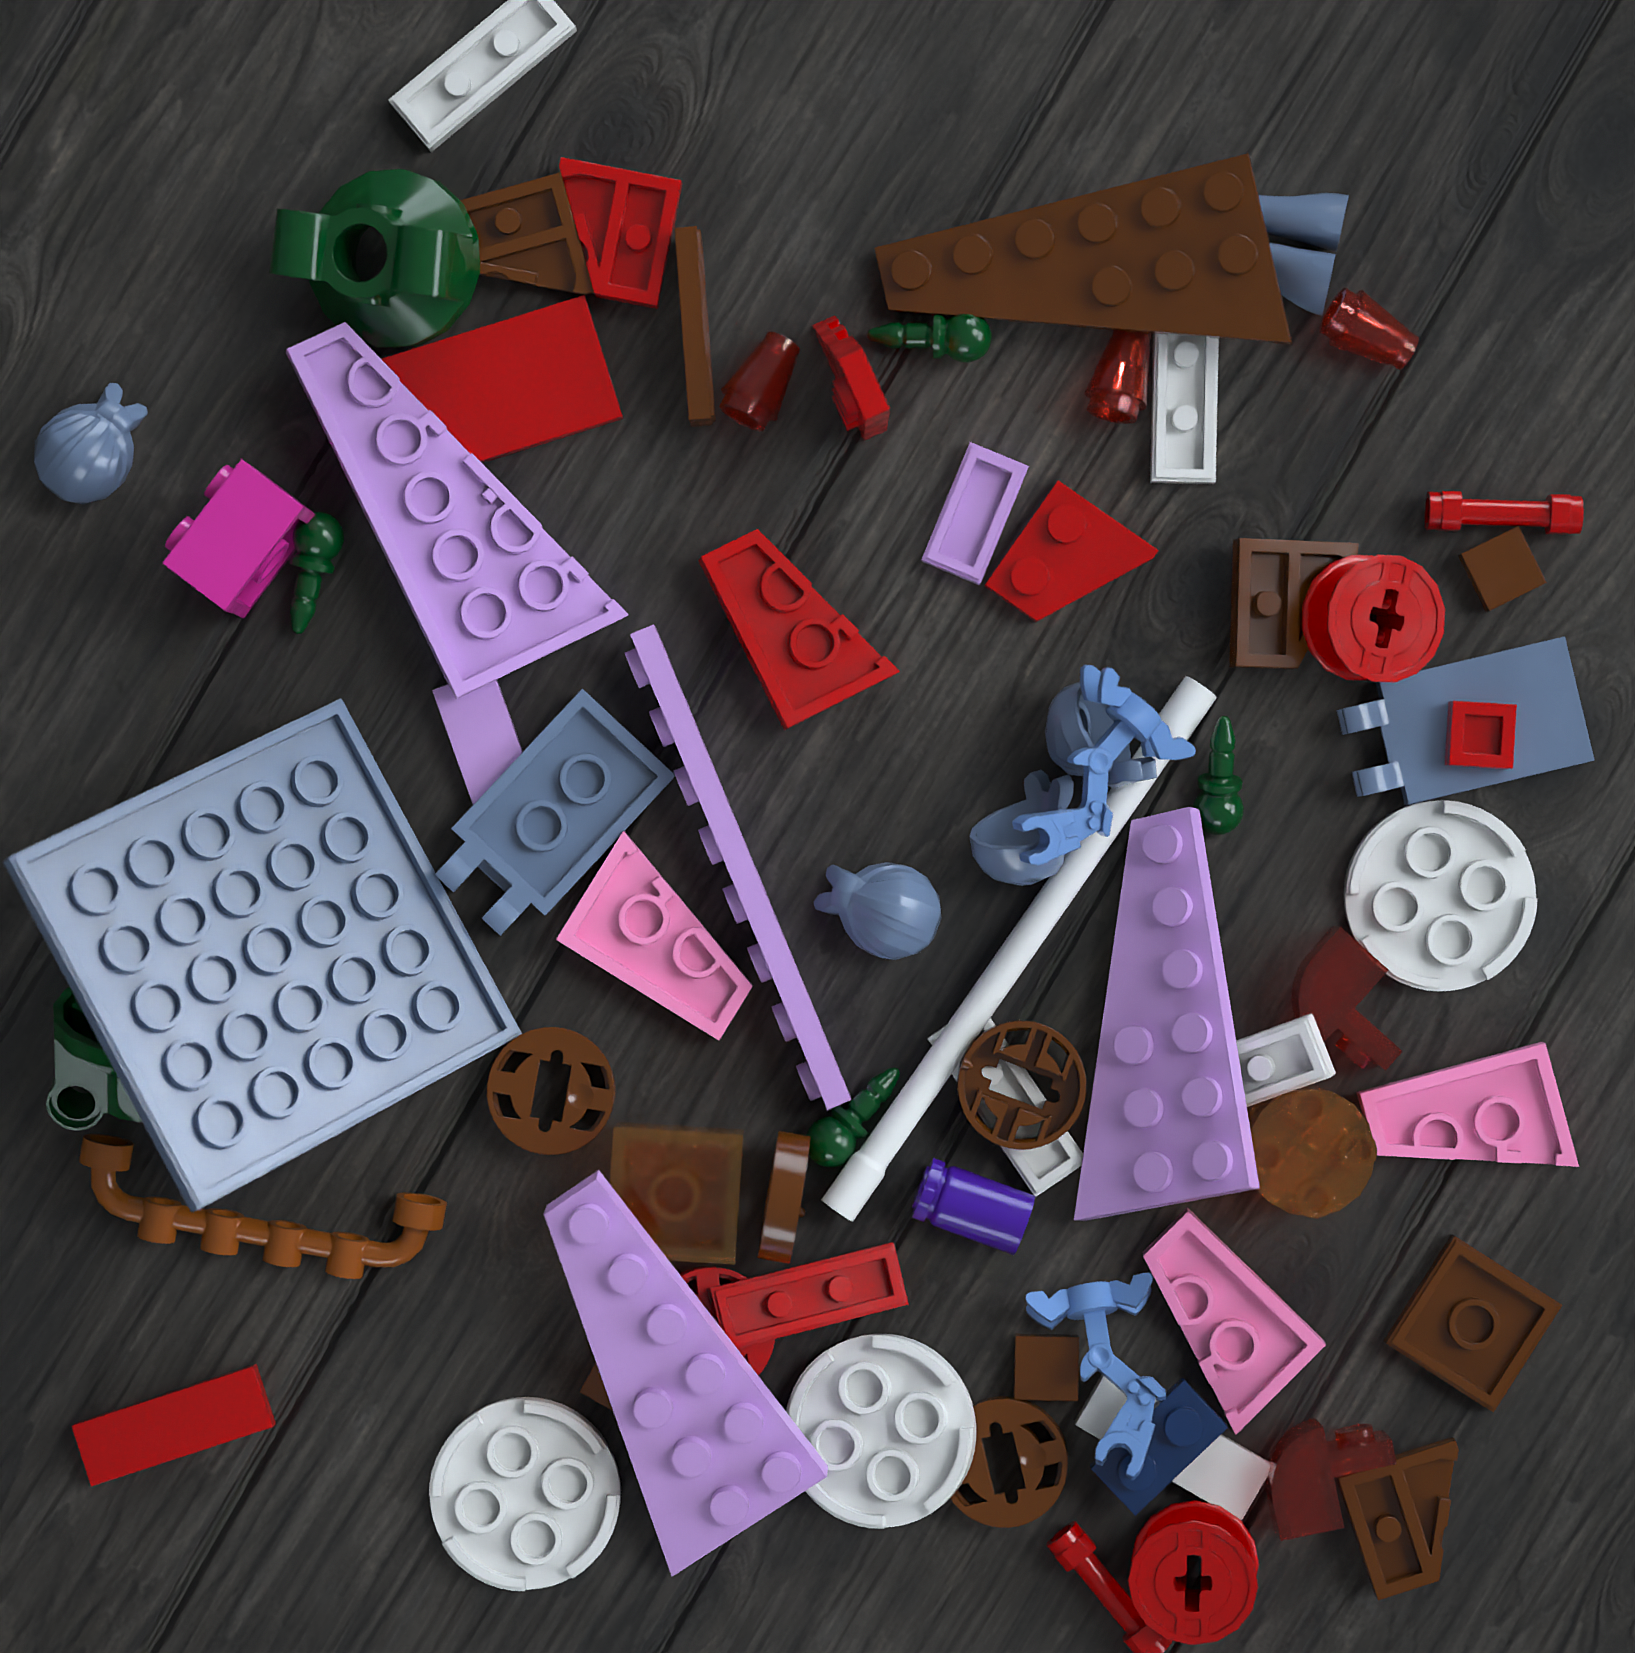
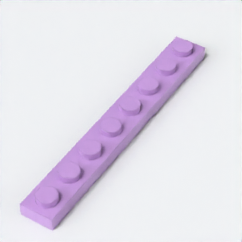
[625,624,851,1110]

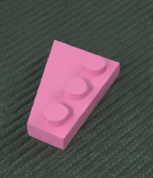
[556,831,753,1040]
[1357,1042,1579,1167]
[1143,1208,1326,1435]

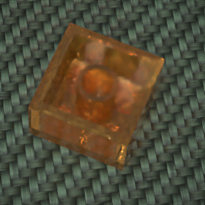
[610,1122,745,1265]

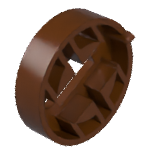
[957,1020,1086,1150]
[487,1027,616,1155]
[757,1131,810,1264]
[951,1396,1069,1528]

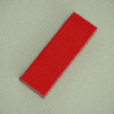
[707,1242,909,1349]
[72,1364,276,1487]

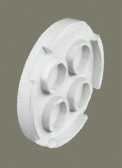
[1343,800,1538,992]
[786,1334,976,1529]
[429,1397,621,1592]

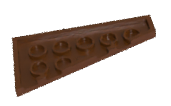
[874,153,1293,345]

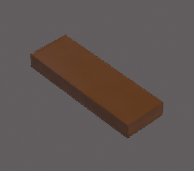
[674,226,716,427]

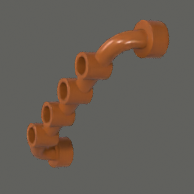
[79,1134,447,1279]

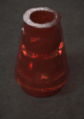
[1319,288,1419,370]
[1084,330,1151,424]
[719,332,801,431]

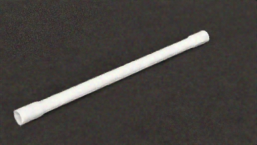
[821,676,1217,1222]

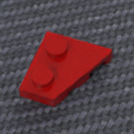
[559,157,682,309]
[984,480,1159,622]

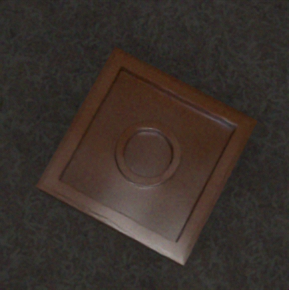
[1383,1234,1562,1413]

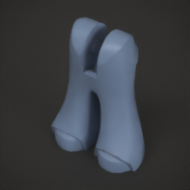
[1259,193,1349,316]

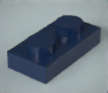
[1090,1378,1228,1516]

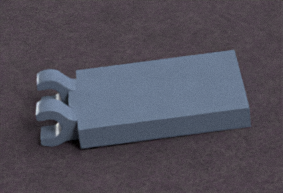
[1336,636,1594,805]
[435,689,675,936]

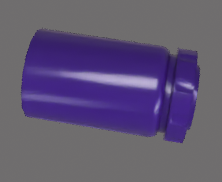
[911,1158,1036,1255]

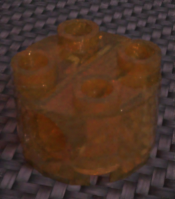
[1248,1085,1377,1218]

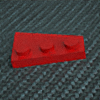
[812,315,890,441]
[698,529,900,730]

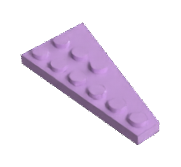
[286,322,629,699]
[1074,807,1260,1221]
[544,1170,828,1576]

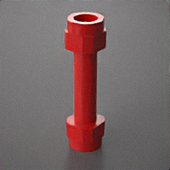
[1424,491,1584,535]
[1046,1521,1173,1653]

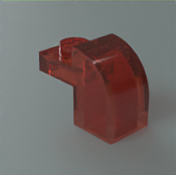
[1291,926,1403,1071]
[1265,1418,1397,1541]

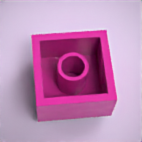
[163,459,316,618]

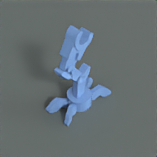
[1012,665,1196,865]
[1026,1273,1166,1481]

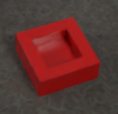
[1445,701,1517,769]

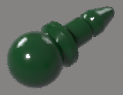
[867,314,992,363]
[290,512,344,634]
[1193,716,1244,835]
[806,1067,900,1168]

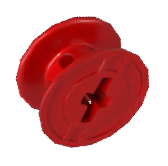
[1302,555,1445,683]
[1128,1500,1259,1645]

